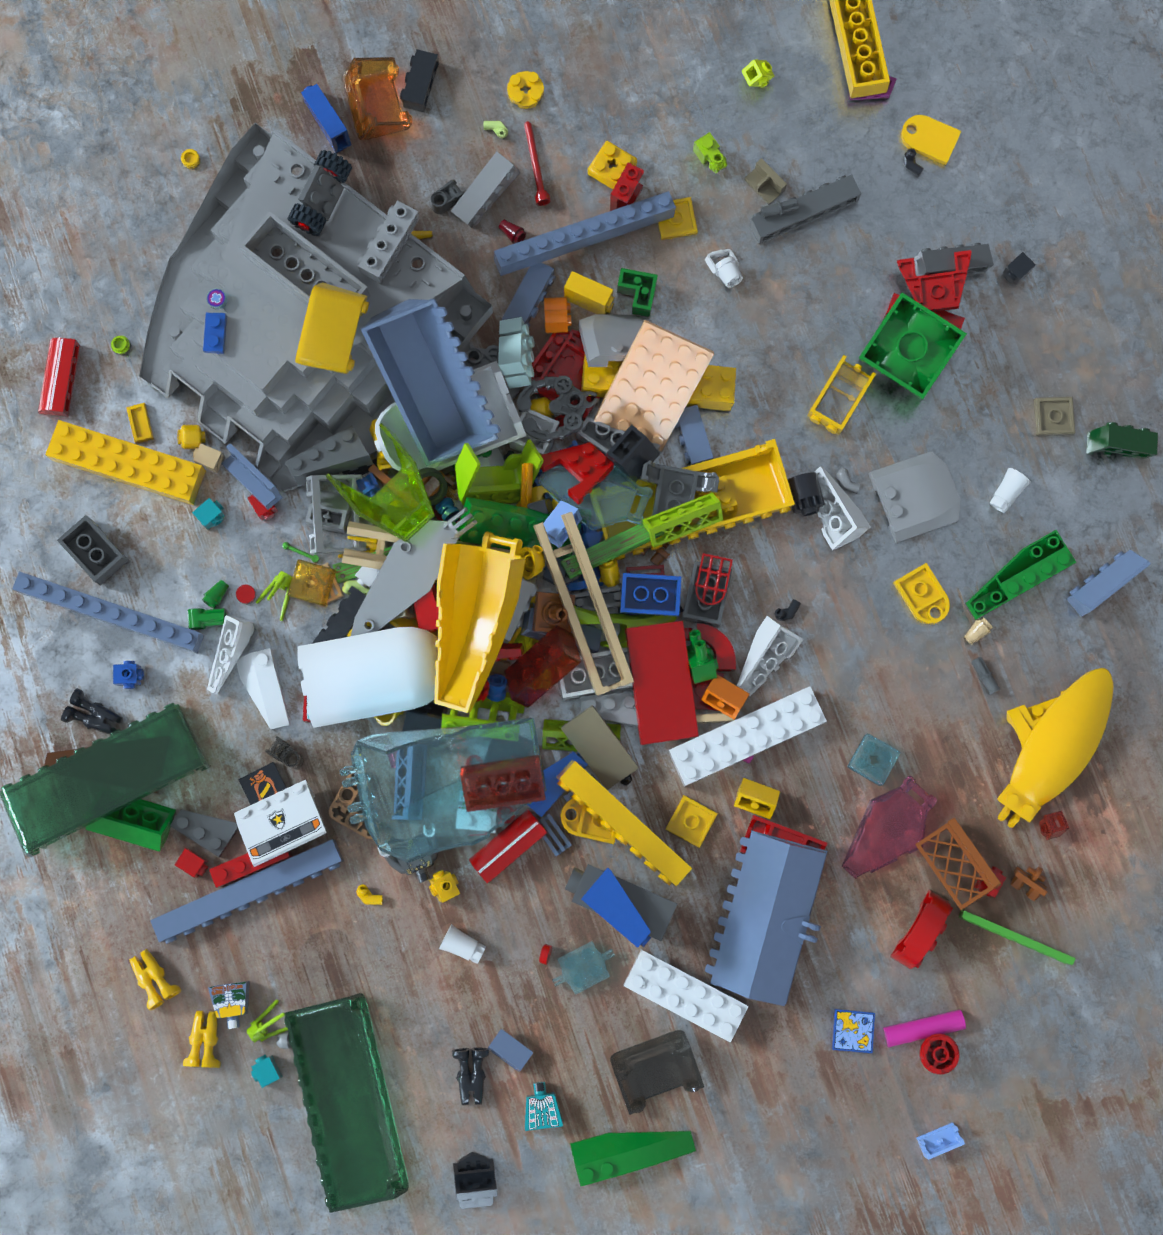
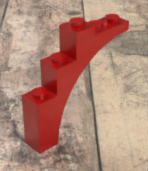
[414,584,524,662]

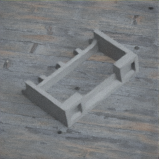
[306,474,367,554]

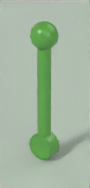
[282,542,319,563]

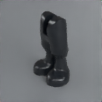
[61,688,122,735]
[452,1047,489,1105]

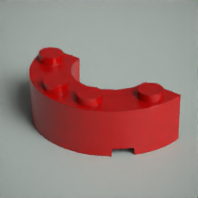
[890,889,953,969]

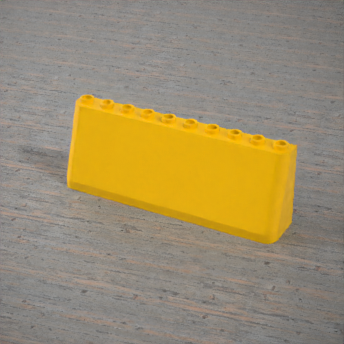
[590,439,795,560]

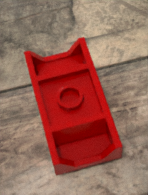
[739,815,827,854]

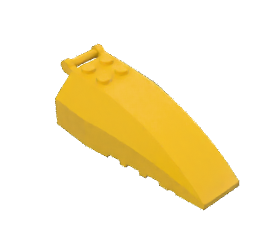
[434,532,525,713]

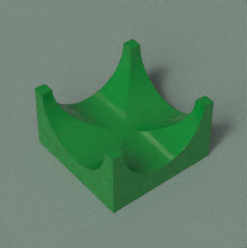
[859,293,967,400]

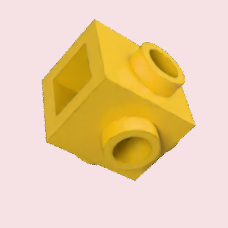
[429,870,460,903]

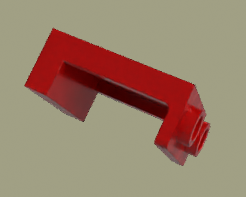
[610,163,644,211]

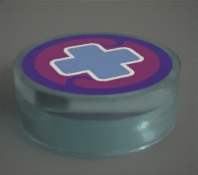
[206,289,227,310]

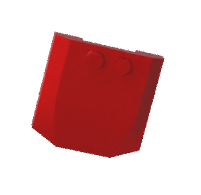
[531,330,601,421]

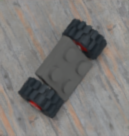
[287,150,353,236]

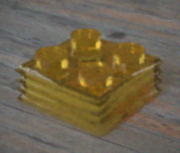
[287,559,336,606]

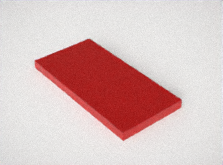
[625,621,699,745]

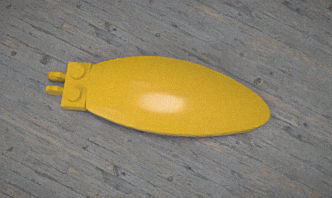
[997,668,1113,828]

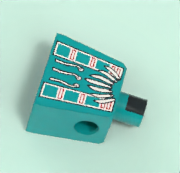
[525,1082,563,1131]

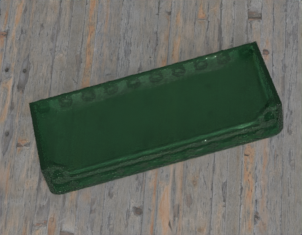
[0,703,211,857]
[284,993,409,1213]

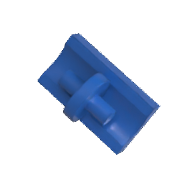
[356,473,388,512]

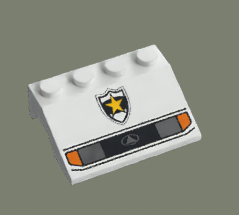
[234,780,327,867]

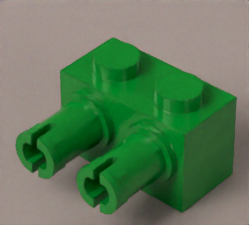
[686,630,719,684]

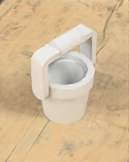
[705,249,743,288]

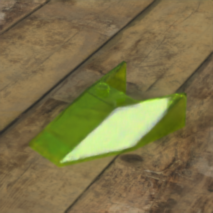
[326,423,435,542]

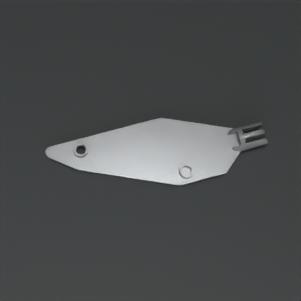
[351,507,478,636]

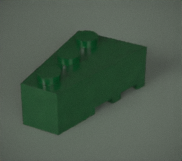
[1086,422,1158,459]

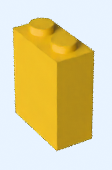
[564,271,615,314]

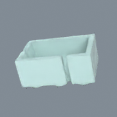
[498,317,535,389]

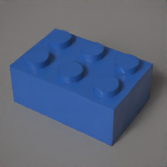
[620,573,682,617]

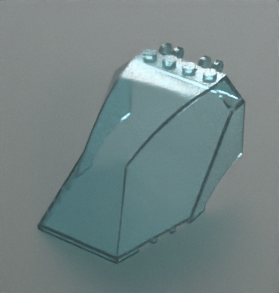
[339,718,547,863]

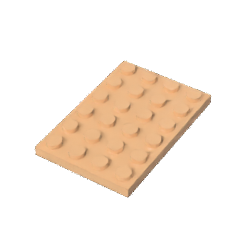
[594,320,714,452]

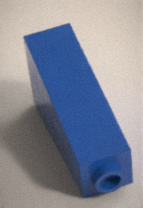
[301,84,352,154]
[512,752,588,818]
[581,868,651,948]

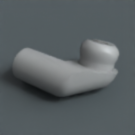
[837,468,860,493]

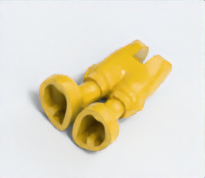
[129,949,182,1011]
[183,1010,221,1068]

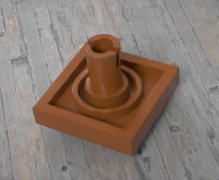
[532,591,575,634]

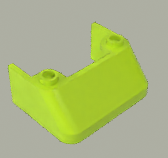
[455,439,544,505]

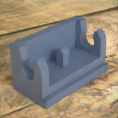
[488,1029,533,1072]

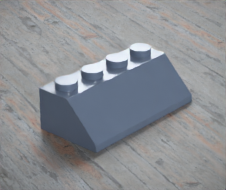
[1067,550,1151,617]

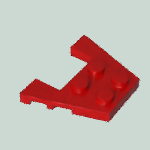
[897,250,972,312]
[540,442,614,505]

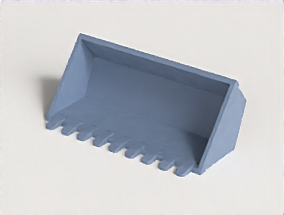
[361,299,501,466]
[705,831,828,1006]

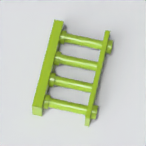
[441,692,526,741]

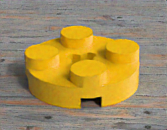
[507,71,544,109]

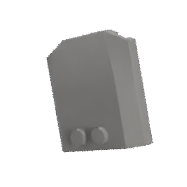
[578,314,653,367]
[869,451,961,544]

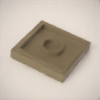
[1034,397,1076,436]

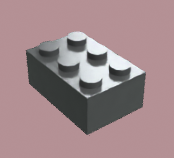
[57,515,129,586]
[681,561,732,628]

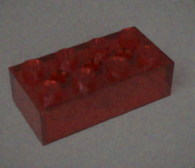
[504,625,581,708]
[460,755,546,812]

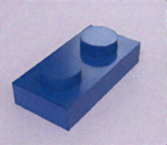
[203,312,227,354]

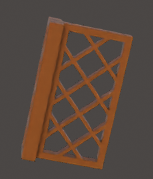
[915,818,1001,911]

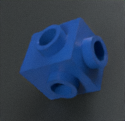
[113,661,144,689]

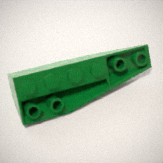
[965,530,1076,620]

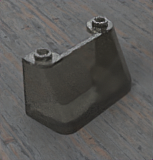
[610,1030,704,1115]

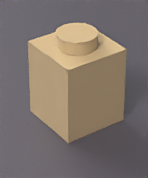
[193,444,225,473]

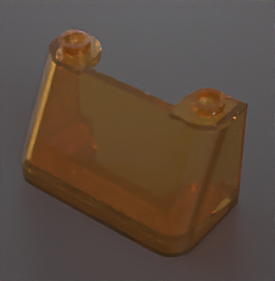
[343,57,412,140]

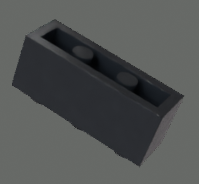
[400,49,439,112]

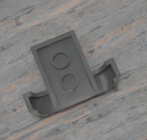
[641,460,719,527]

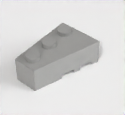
[504,577,538,641]

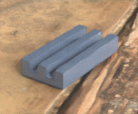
[539,813,572,856]

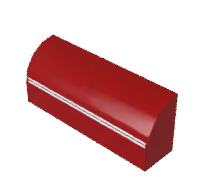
[38,338,80,417]
[469,809,548,884]

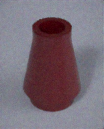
[499,219,526,244]

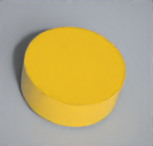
[181,149,200,169]

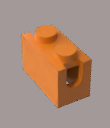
[701,675,750,720]

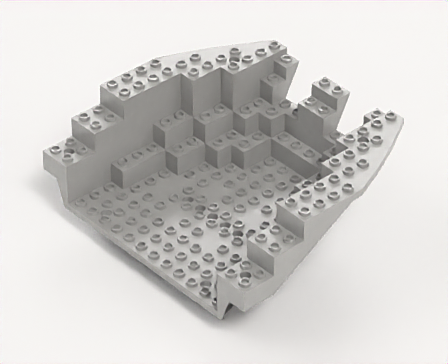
[139,123,493,492]

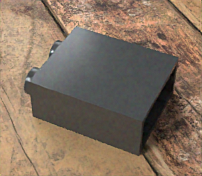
[565,864,677,941]

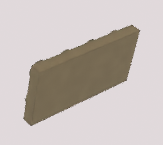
[561,705,639,790]

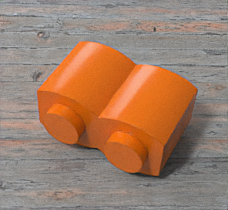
[544,297,572,333]

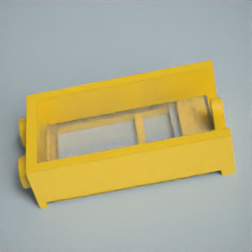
[807,355,876,435]

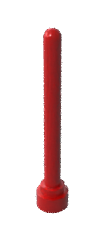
[524,121,551,206]

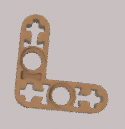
[328,769,381,840]

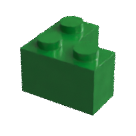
[617,268,658,317]

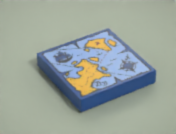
[832,1009,875,1053]

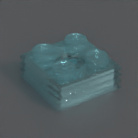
[847,733,901,786]

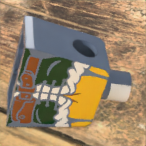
[208,981,250,1029]

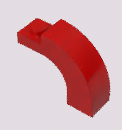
[684,623,736,672]

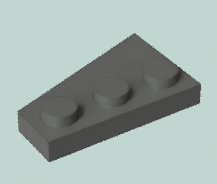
[170,809,239,857]

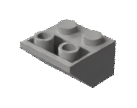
[305,490,352,534]

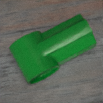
[188,608,227,630]

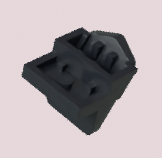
[453,1152,497,1209]

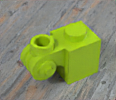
[693,132,727,173]

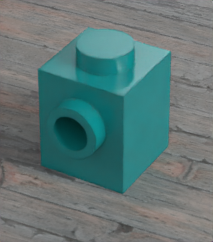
[192,498,225,530]
[251,1054,283,1088]

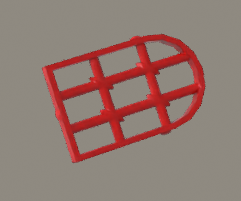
[695,553,733,605]

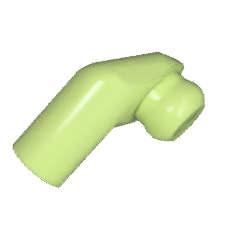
[484,121,508,138]
[342,580,370,595]

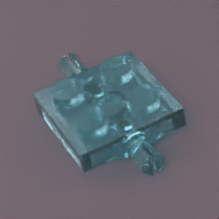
[552,941,615,995]

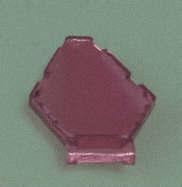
[842,775,937,879]

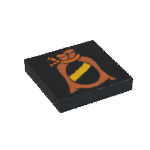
[238,762,287,805]

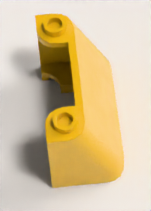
[295,282,369,374]

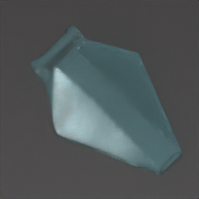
[538,465,653,531]

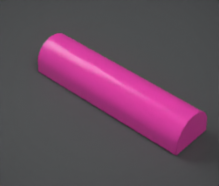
[883,1009,966,1048]

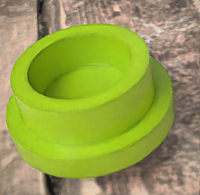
[111,335,130,354]

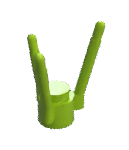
[256,571,294,621]
[247,999,290,1043]

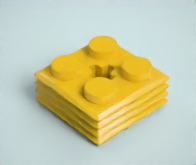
[588,141,637,189]

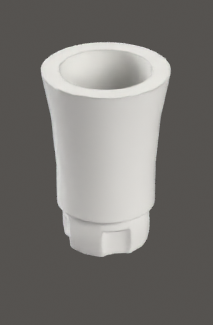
[990,468,1031,513]
[439,924,486,964]

